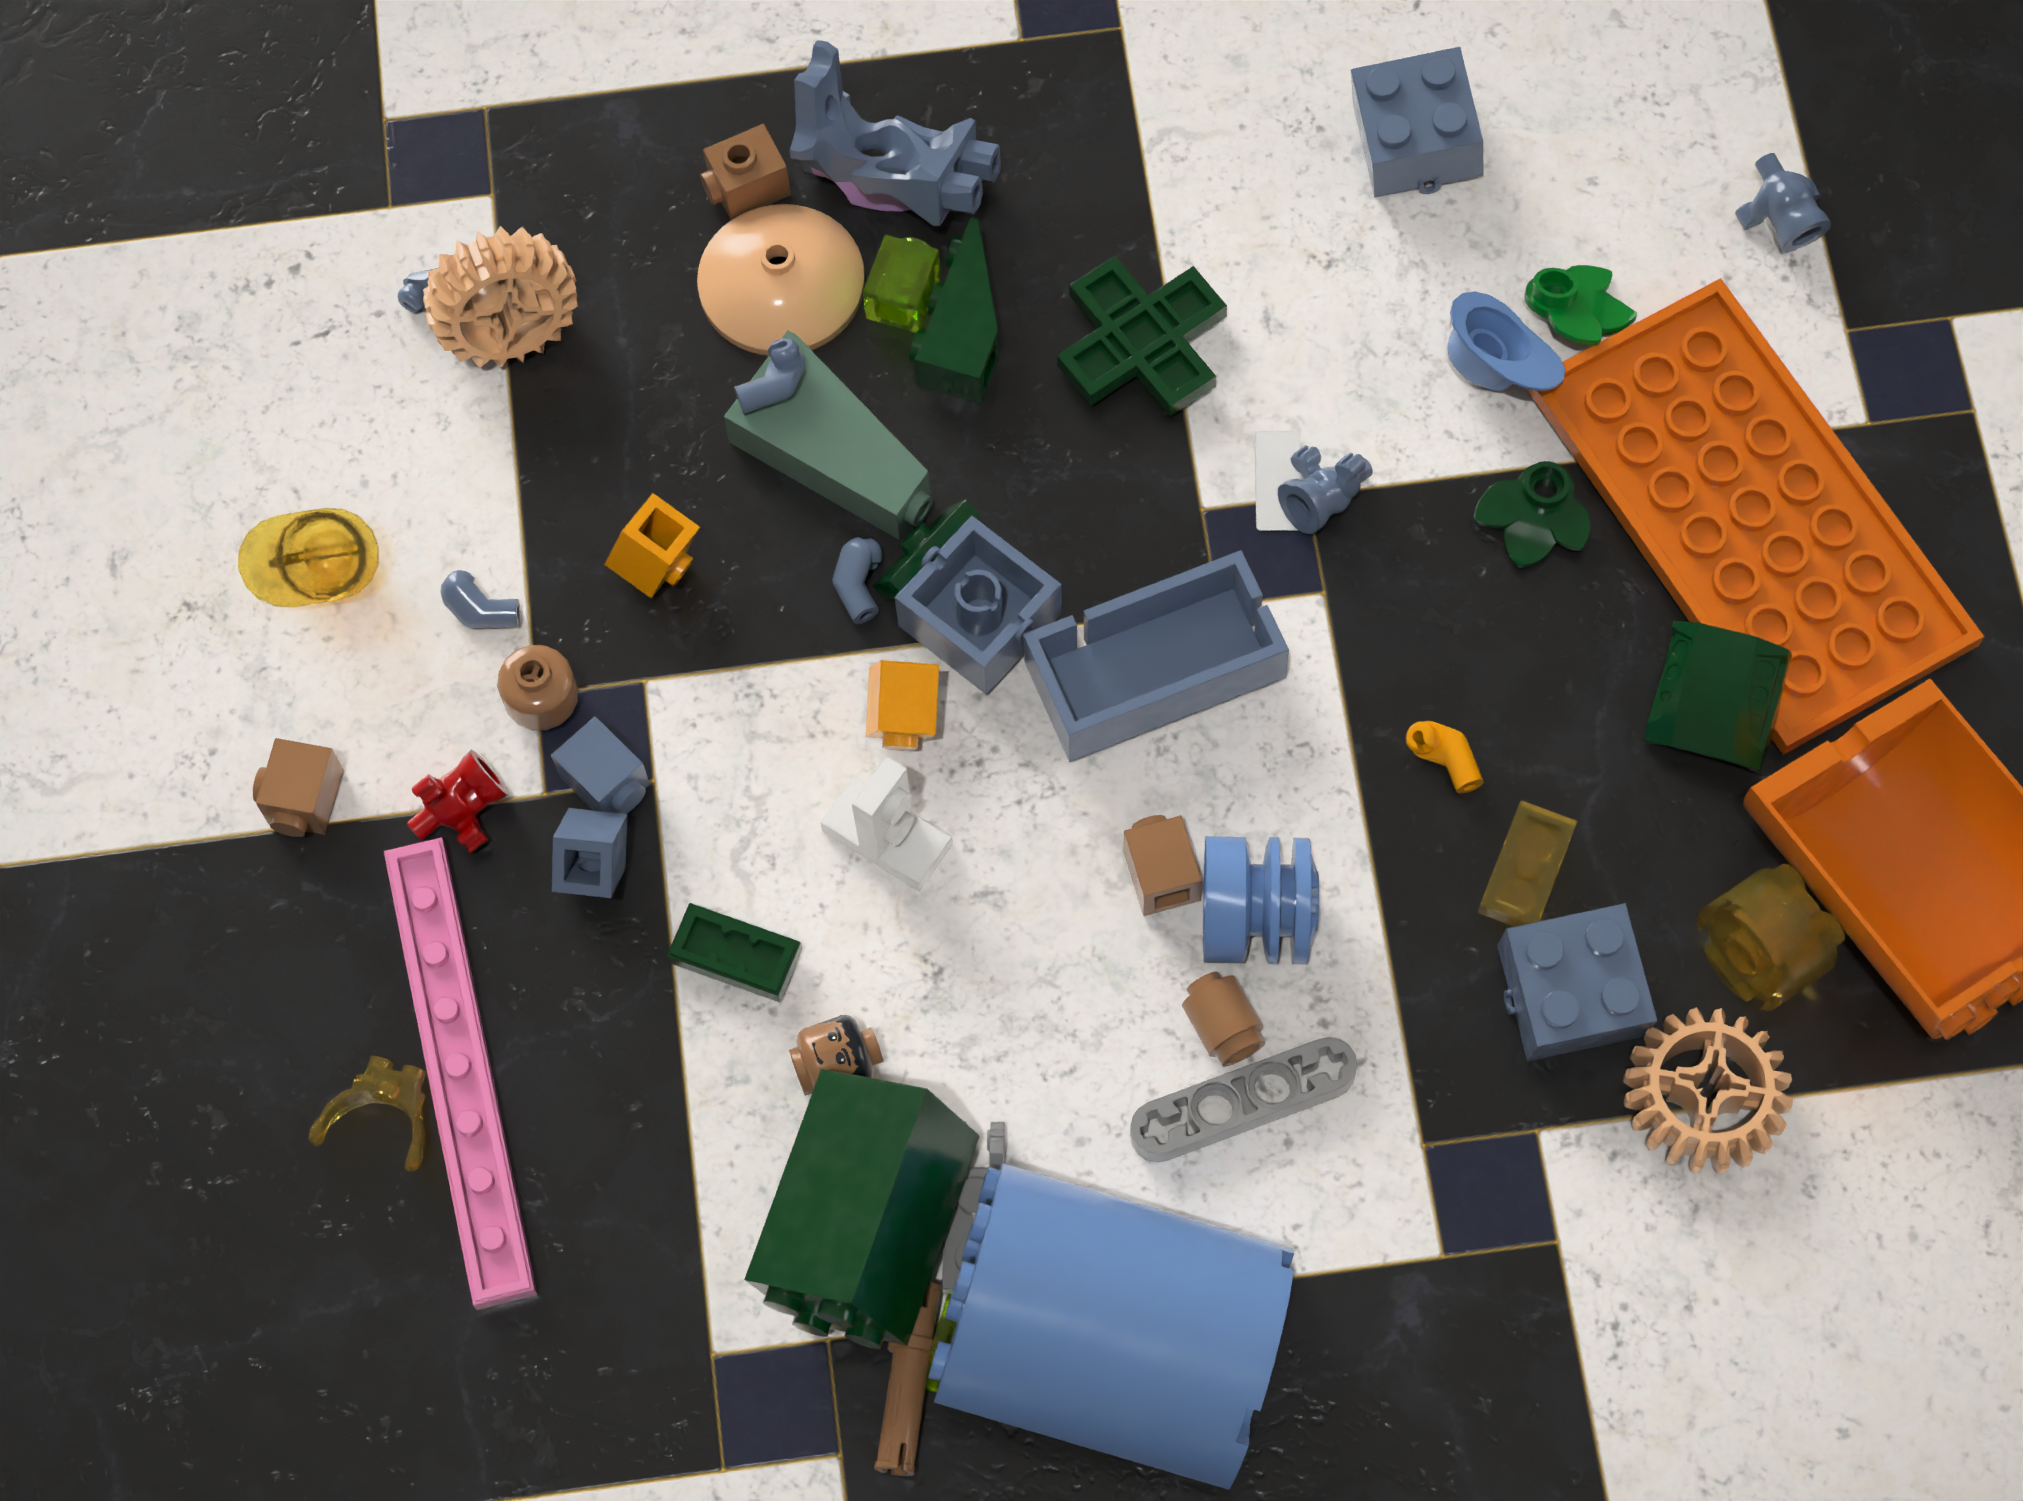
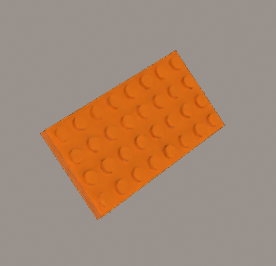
[1527,278,1984,755]

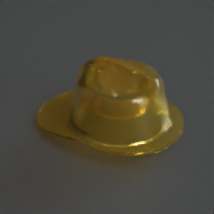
[238,508,379,607]

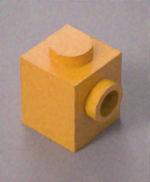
[604,493,700,598]
[866,660,939,750]

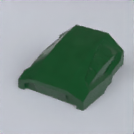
[1644,621,1792,773]

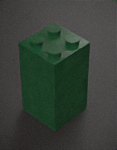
[744,1069,980,1349]

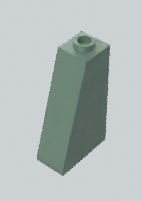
[724,331,933,540]

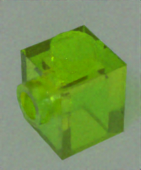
[863,235,941,333]

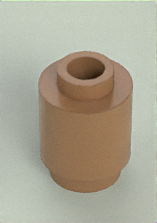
[1182,971,1265,1067]

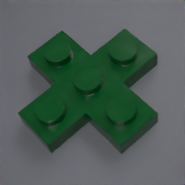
[1057,256,1227,417]

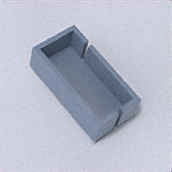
[1023,550,1289,762]

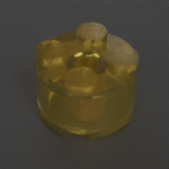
[1697,864,1845,1011]

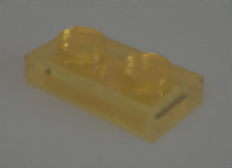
[1478,800,1577,927]

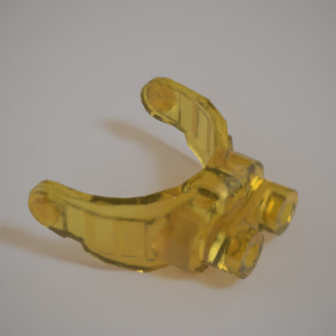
[309,1056,427,1172]

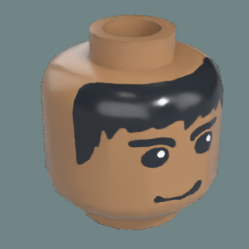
[789,1015,884,1096]

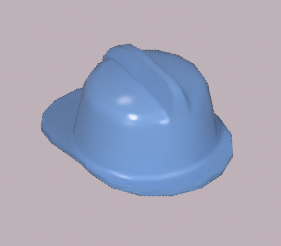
[1447,291,1565,391]

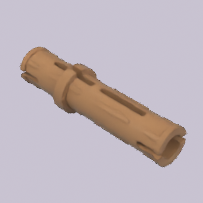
[874,1282,942,1476]

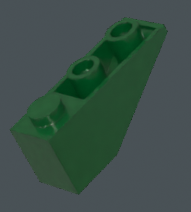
[909,217,1000,405]

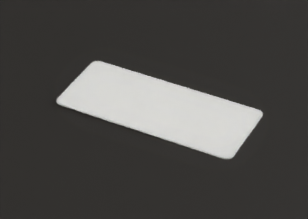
[1254,431,1301,531]

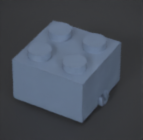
[1351,47,1484,198]
[895,516,1062,695]
[1497,903,1657,1062]

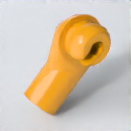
[1405,721,1484,794]

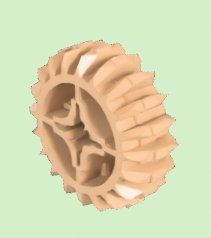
[423,226,578,368]
[1623,1007,1793,1174]

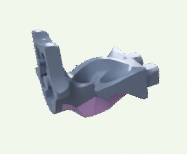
[790,40,1001,226]

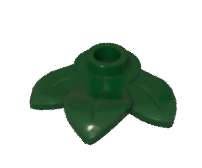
[1474,461,1591,568]

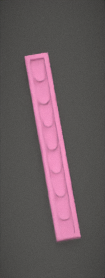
[384,837,537,1310]

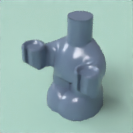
[1735,153,1831,253]
[1278,445,1373,534]

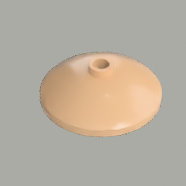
[697,204,865,356]

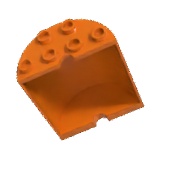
[1743,679,2023,1040]

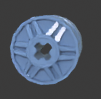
[1203,836,1319,965]

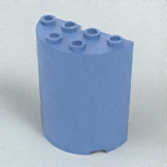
[928,1163,1294,1490]

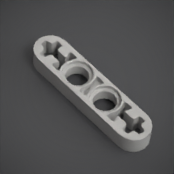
[1130,1037,1358,1162]

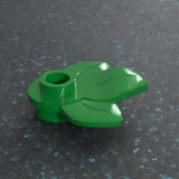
[1524,265,1637,345]

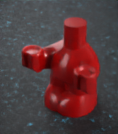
[407,749,508,853]

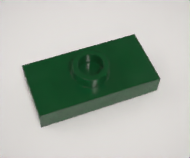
[872,499,980,601]
[666,903,802,1002]

